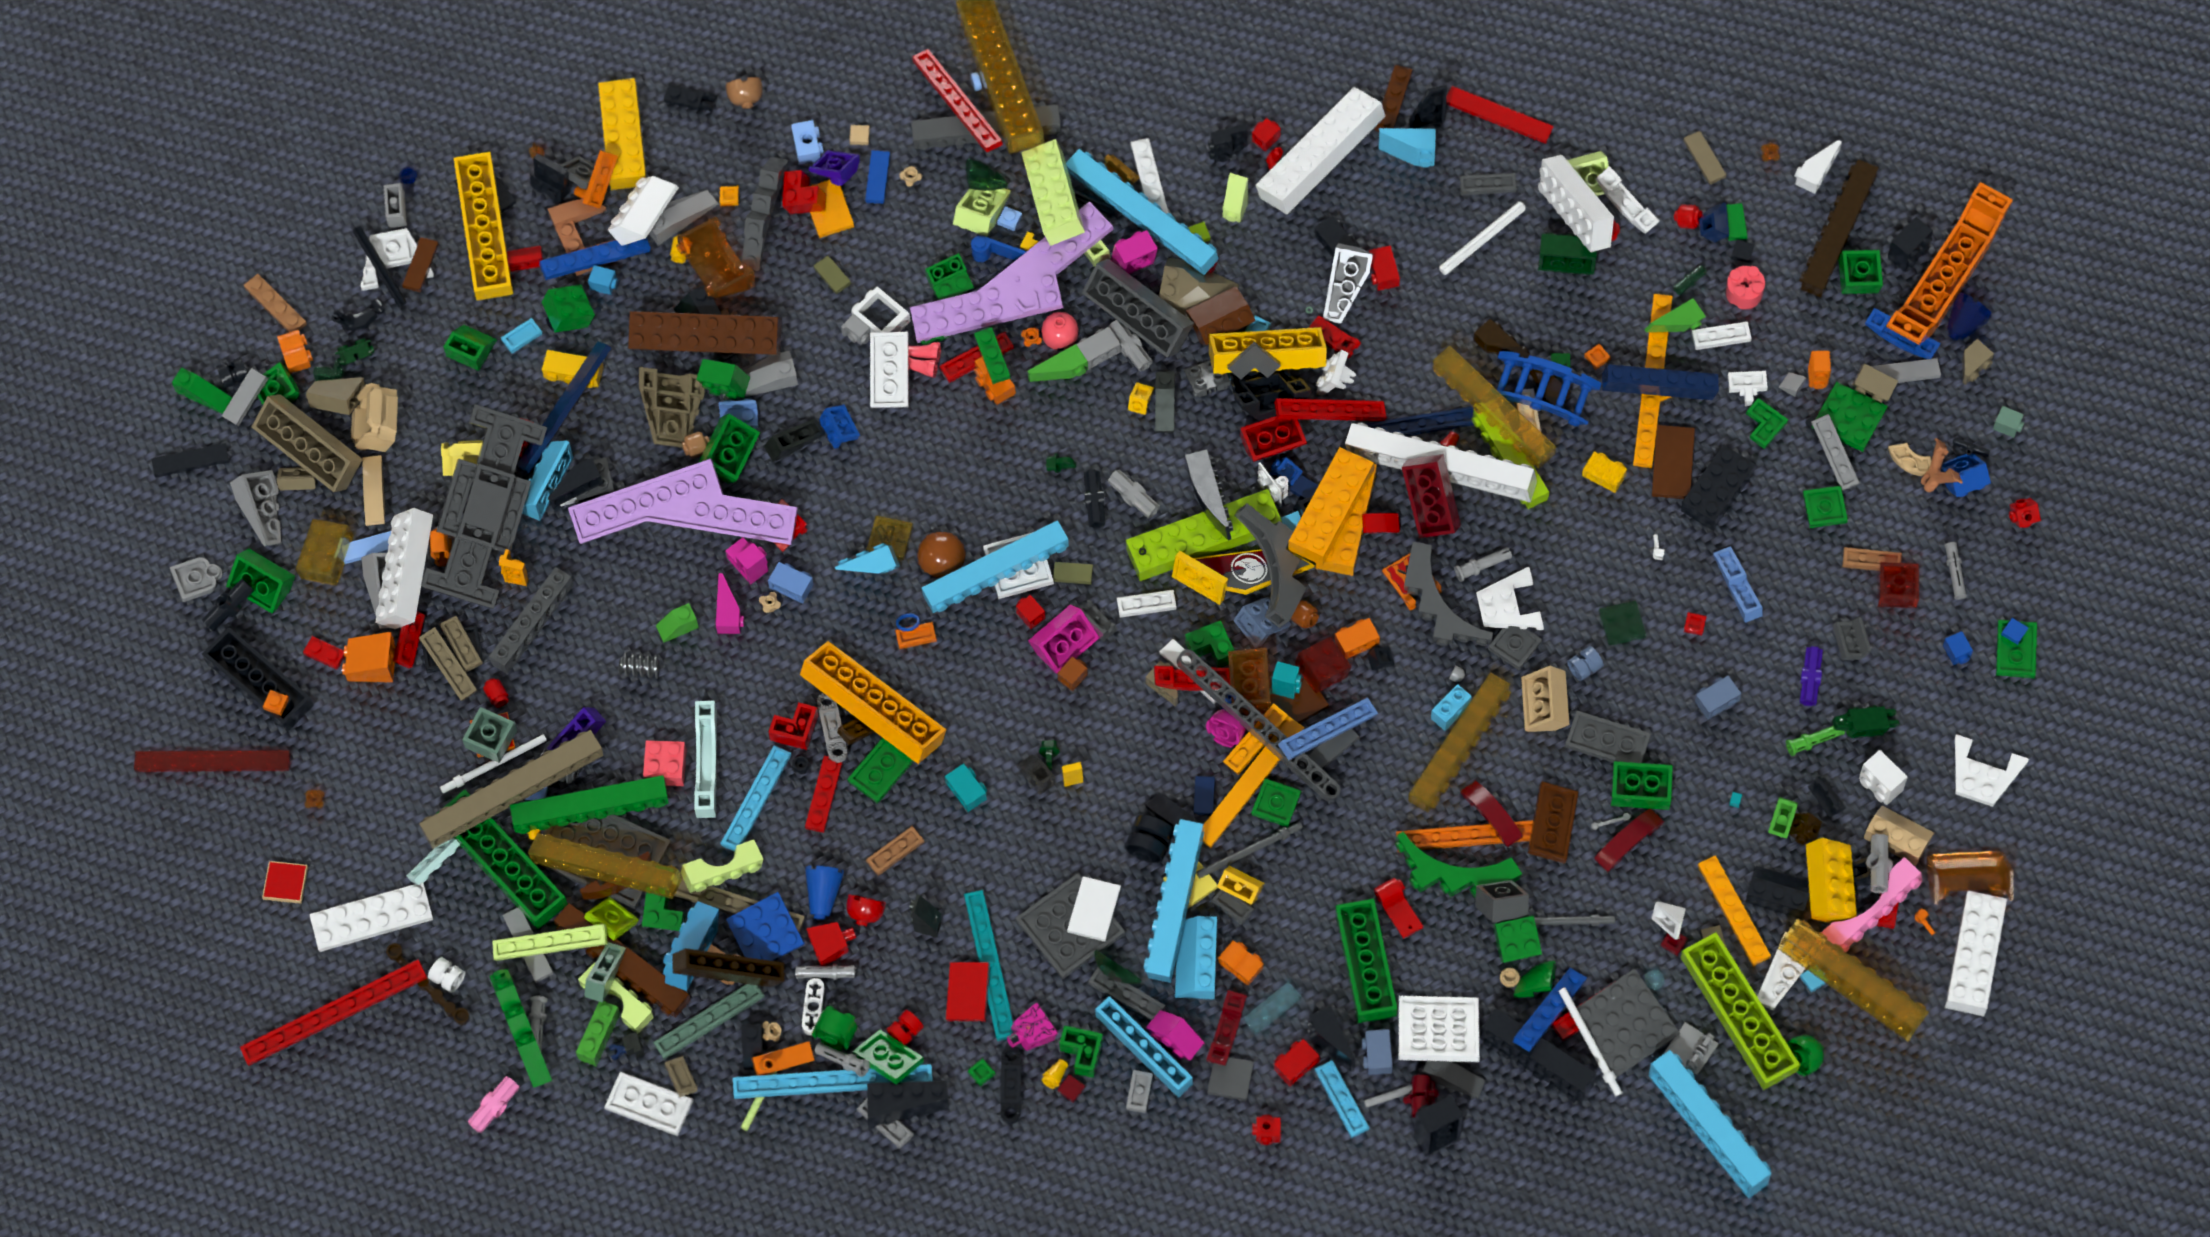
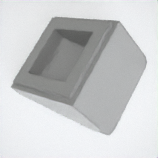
[1779,372,1806,397]

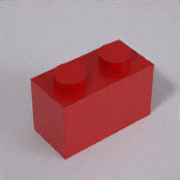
[1369,245,1400,291]
[1274,1039,1320,1087]

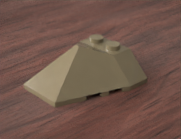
[1159,258,1239,319]
[639,367,704,448]

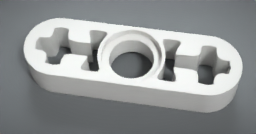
[802,978,825,1036]

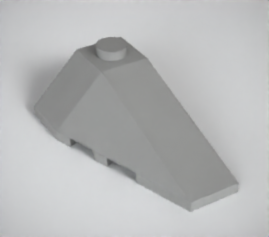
[1323,243,1373,323]
[723,351,798,401]
[230,470,281,547]
[361,553,390,629]

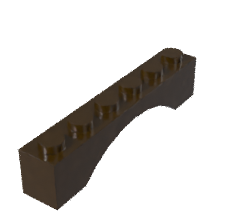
[1473,319,1571,405]

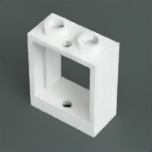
[851,287,911,333]

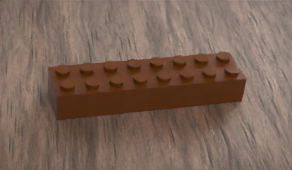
[628,311,782,355]

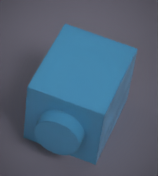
[588,265,618,295]

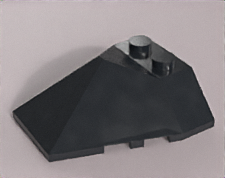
[1229,370,1311,421]

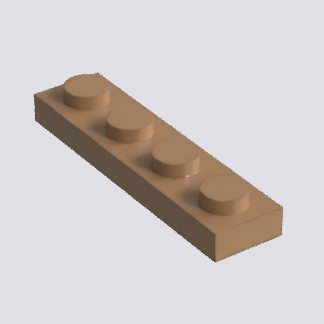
[244,274,307,332]

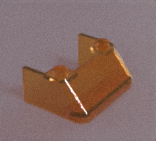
[1926,852,2014,905]

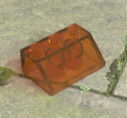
[1228,648,1273,711]

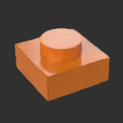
[263,690,289,715]

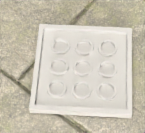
[1399,996,1479,1062]

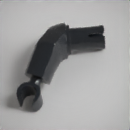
[332,299,385,331]

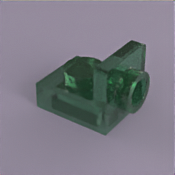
[313,360,344,381]

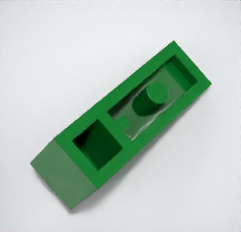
[172,368,232,414]

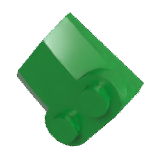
[258,362,299,405]

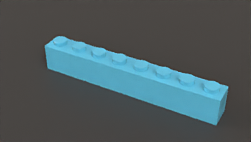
[922,520,1069,613]

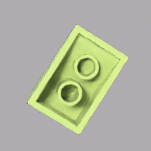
[953,178,1011,237]

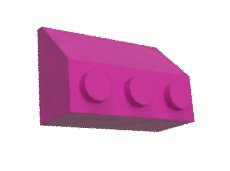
[1028,604,1100,674]

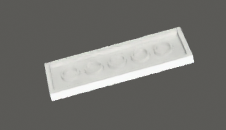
[309,882,433,952]

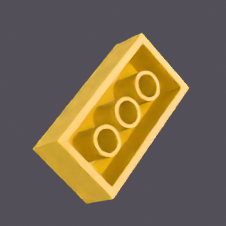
[1806,838,1857,923]

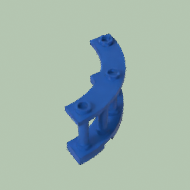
[1486,351,1602,427]

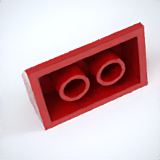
[1240,416,1307,462]

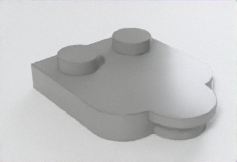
[170,557,222,602]

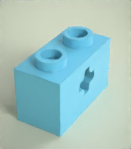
[1431,684,1472,731]

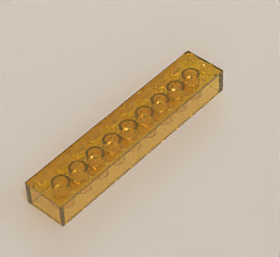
[956,0,1044,154]

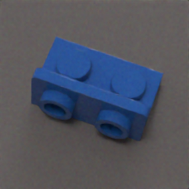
[819,405,860,449]

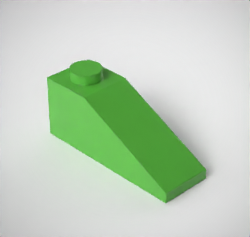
[1644,298,1706,333]
[1028,344,1088,382]

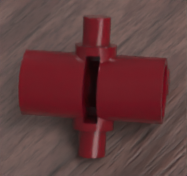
[1403,1075,1439,1118]

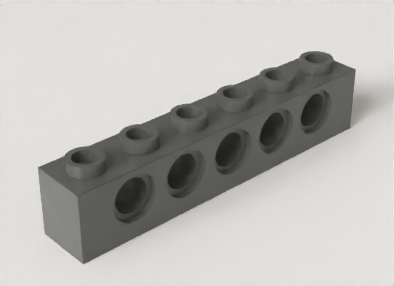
[489,567,574,675]

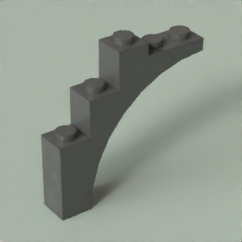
[741,157,789,271]
[1234,504,1306,628]
[1404,542,1493,646]

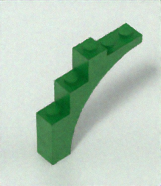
[1395,832,1522,898]
[489,969,552,1088]

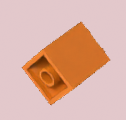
[342,632,396,683]

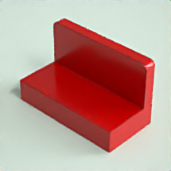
[507,246,543,272]

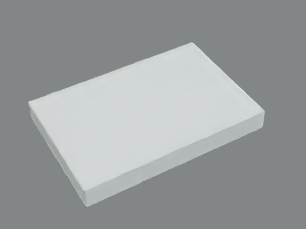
[1067,877,1121,942]

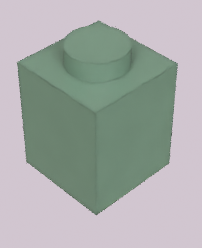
[1993,406,2025,438]

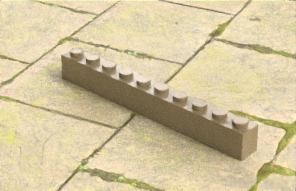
[419,730,604,849]

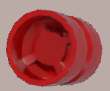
[886,1010,924,1046]

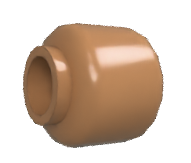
[682,431,709,459]

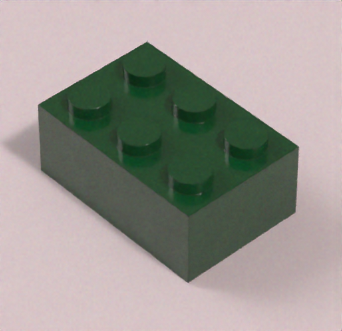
[1538,233,1597,275]

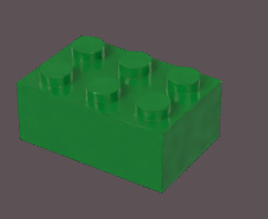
[698,413,760,484]
[1611,761,1673,810]

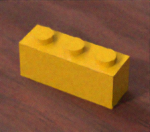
[542,350,604,388]

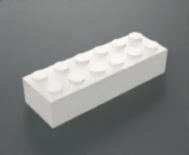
[1538,155,1614,252]
[375,508,433,629]
[1945,891,2007,1016]

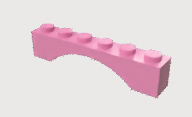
[1818,857,1923,958]

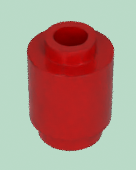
[483,678,509,708]

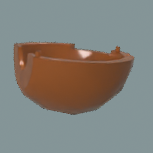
[917,532,966,578]

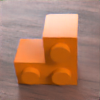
[974,357,1016,405]

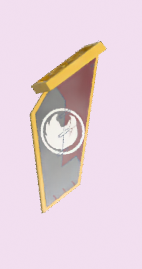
[1172,549,1315,605]

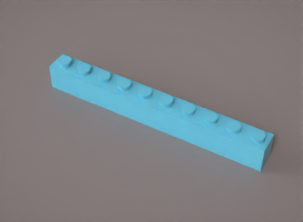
[1066,149,1219,275]

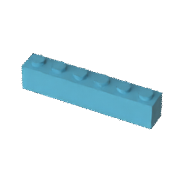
[1095,996,1193,1098]

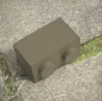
[1852,364,1898,403]

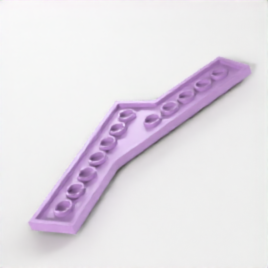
[910,202,1114,343]
[568,459,798,545]

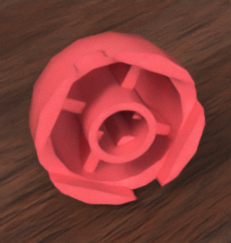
[1041,311,1079,350]

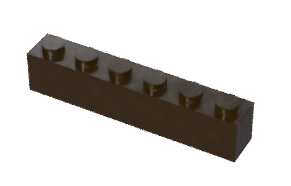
[672,948,785,987]

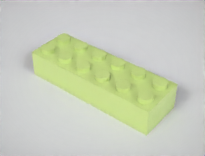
[1021,139,1085,246]

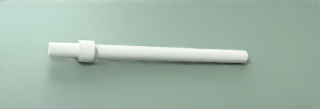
[440,734,547,793]
[1559,987,1622,1096]

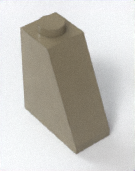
[306,377,365,415]

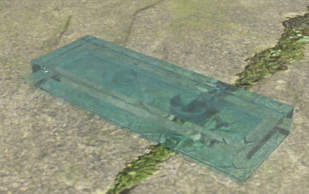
[1243,982,1301,1034]

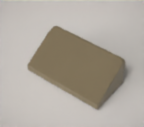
[277,467,316,490]

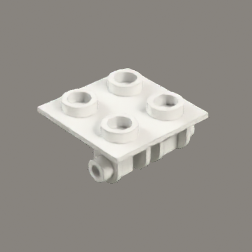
[1257,462,1288,507]

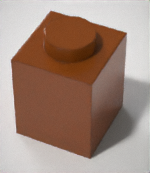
[1057,657,1088,691]

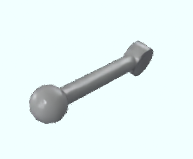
[1591,813,1630,830]

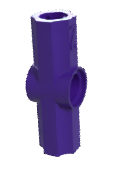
[1800,646,1823,707]

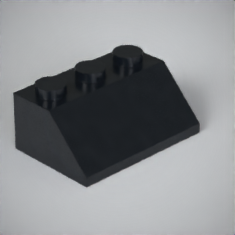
[1745,866,1810,919]

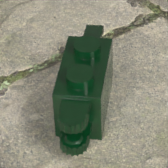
[1832,705,1900,738]

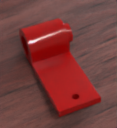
[1373,878,1424,939]

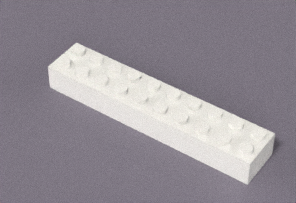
[1345,423,1537,503]

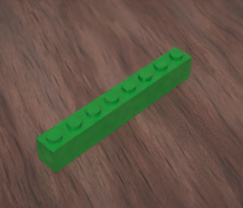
[510,775,669,834]

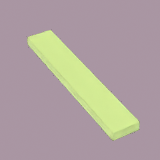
[493,924,607,961]

